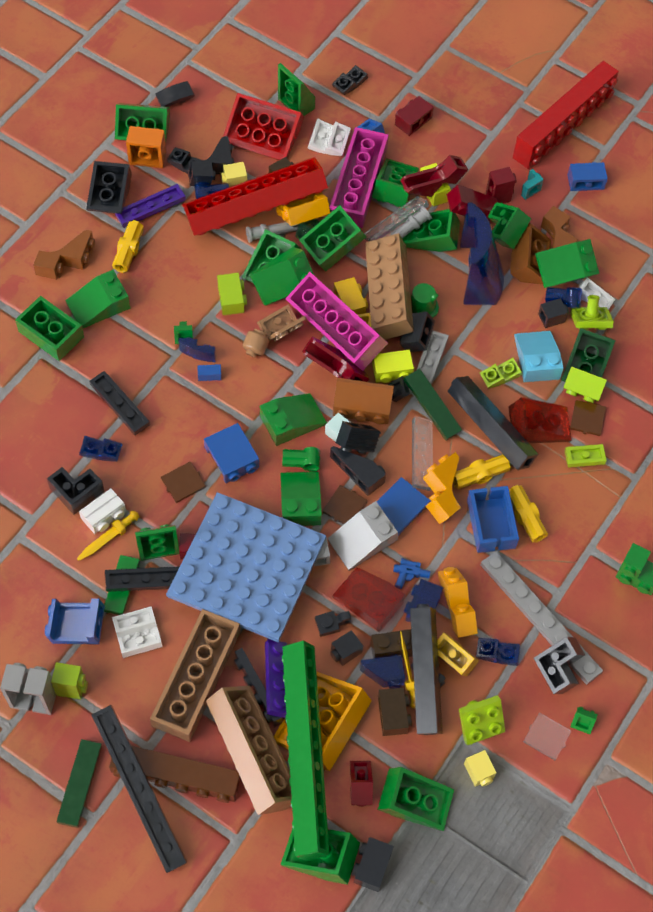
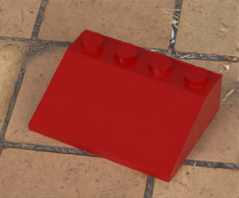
[223,93,304,160]

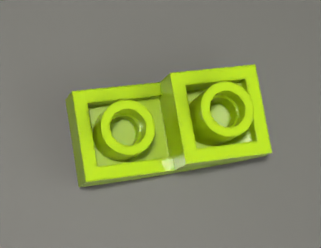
[480,358,523,389]

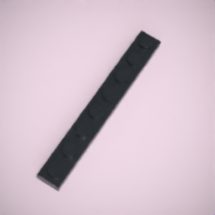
[92,705,187,873]

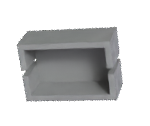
[0,663,56,715]

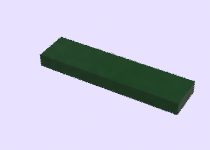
[403,368,462,441]
[56,739,102,828]

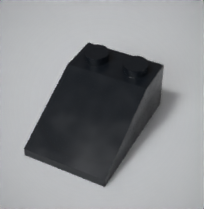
[86,161,132,214]

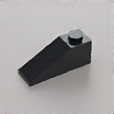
[330,446,386,496]

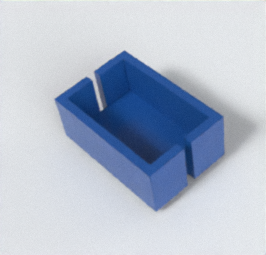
[467,486,519,553]

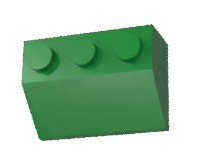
[115,103,170,142]

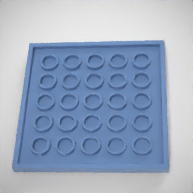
[166,492,326,643]

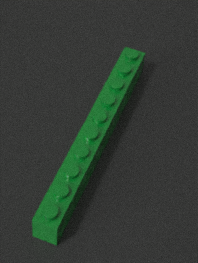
[282,641,330,860]

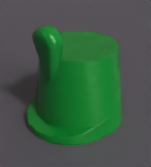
[411,283,439,318]

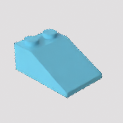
[514,331,563,382]

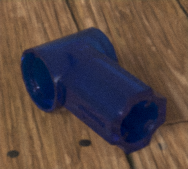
[194,182,229,199]
[545,287,582,308]

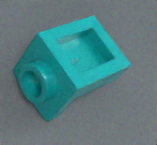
[521,169,544,200]

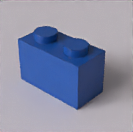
[567,162,608,191]

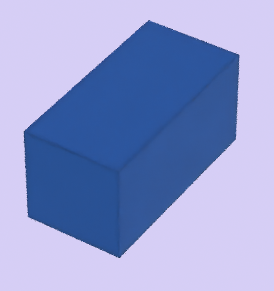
[197,364,222,381]

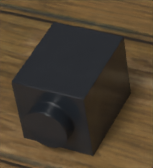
[538,298,569,328]
[330,630,363,666]

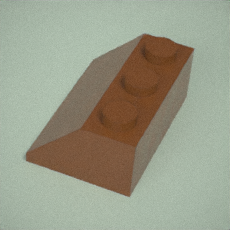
[510,223,551,284]
[333,378,394,424]

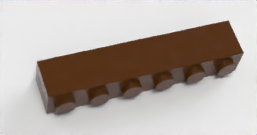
[109,746,241,803]

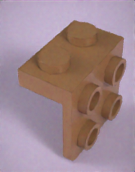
[257,304,307,342]

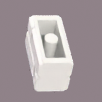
[79,488,126,534]

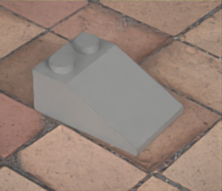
[327,501,398,571]

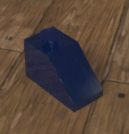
[360,655,405,689]

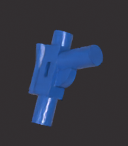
[393,557,431,589]

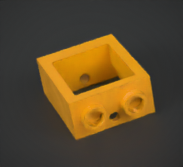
[276,192,330,226]

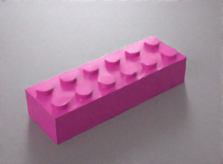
[329,127,389,228]
[286,272,388,371]

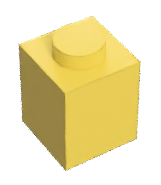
[221,162,247,188]
[464,750,496,787]

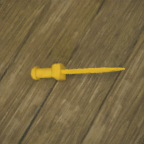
[77,511,139,560]
[400,631,416,709]

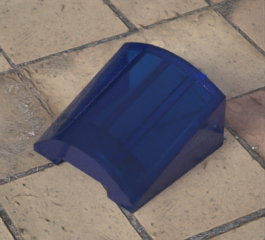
[460,202,504,305]

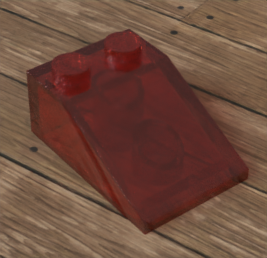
[508,397,572,443]
[332,567,405,632]

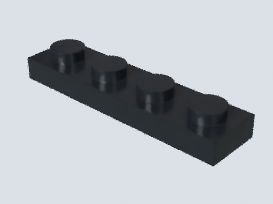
[89,371,150,435]
[104,567,179,592]
[234,648,282,728]

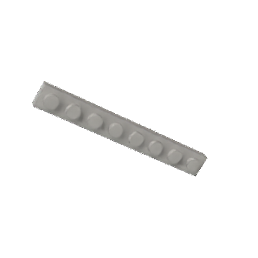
[480,551,603,685]

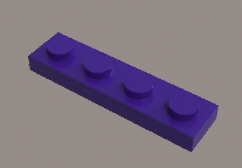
[115,184,186,228]
[265,639,287,718]

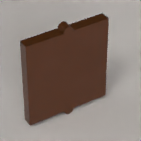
[570,400,606,436]
[161,462,206,503]
[322,485,367,524]

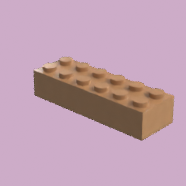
[365,233,414,340]
[150,609,241,742]
[206,686,292,815]

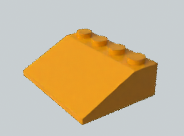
[273,671,372,771]

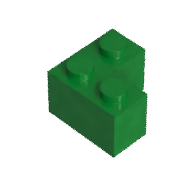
[488,202,531,249]
[615,543,653,595]

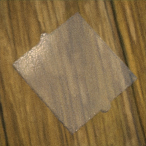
[523,712,571,760]

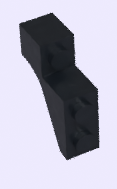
[188,136,234,187]

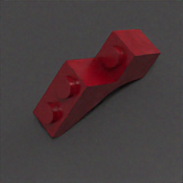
[400,155,468,197]
[302,337,369,382]

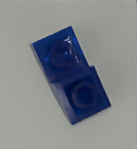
[179,337,216,362]
[79,436,123,462]
[476,638,521,666]

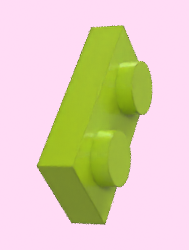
[564,444,607,467]

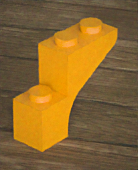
[423,452,461,524]
[438,567,478,638]

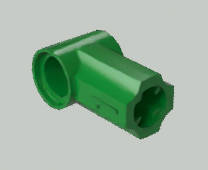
[282,447,321,472]

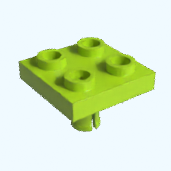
[570,295,614,330]
[459,695,505,745]

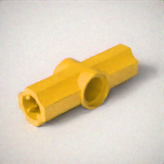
[112,220,144,273]
[453,454,511,489]
[509,485,548,543]

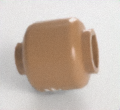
[243,329,269,358]

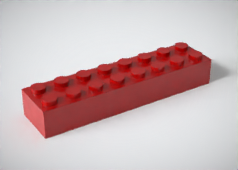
[512,60,619,169]
[182,157,328,236]

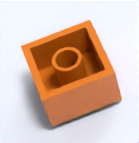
[126,126,167,168]

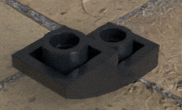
[332,65,368,95]
[155,81,195,107]
[167,147,204,174]

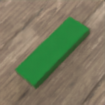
[104,555,140,615]

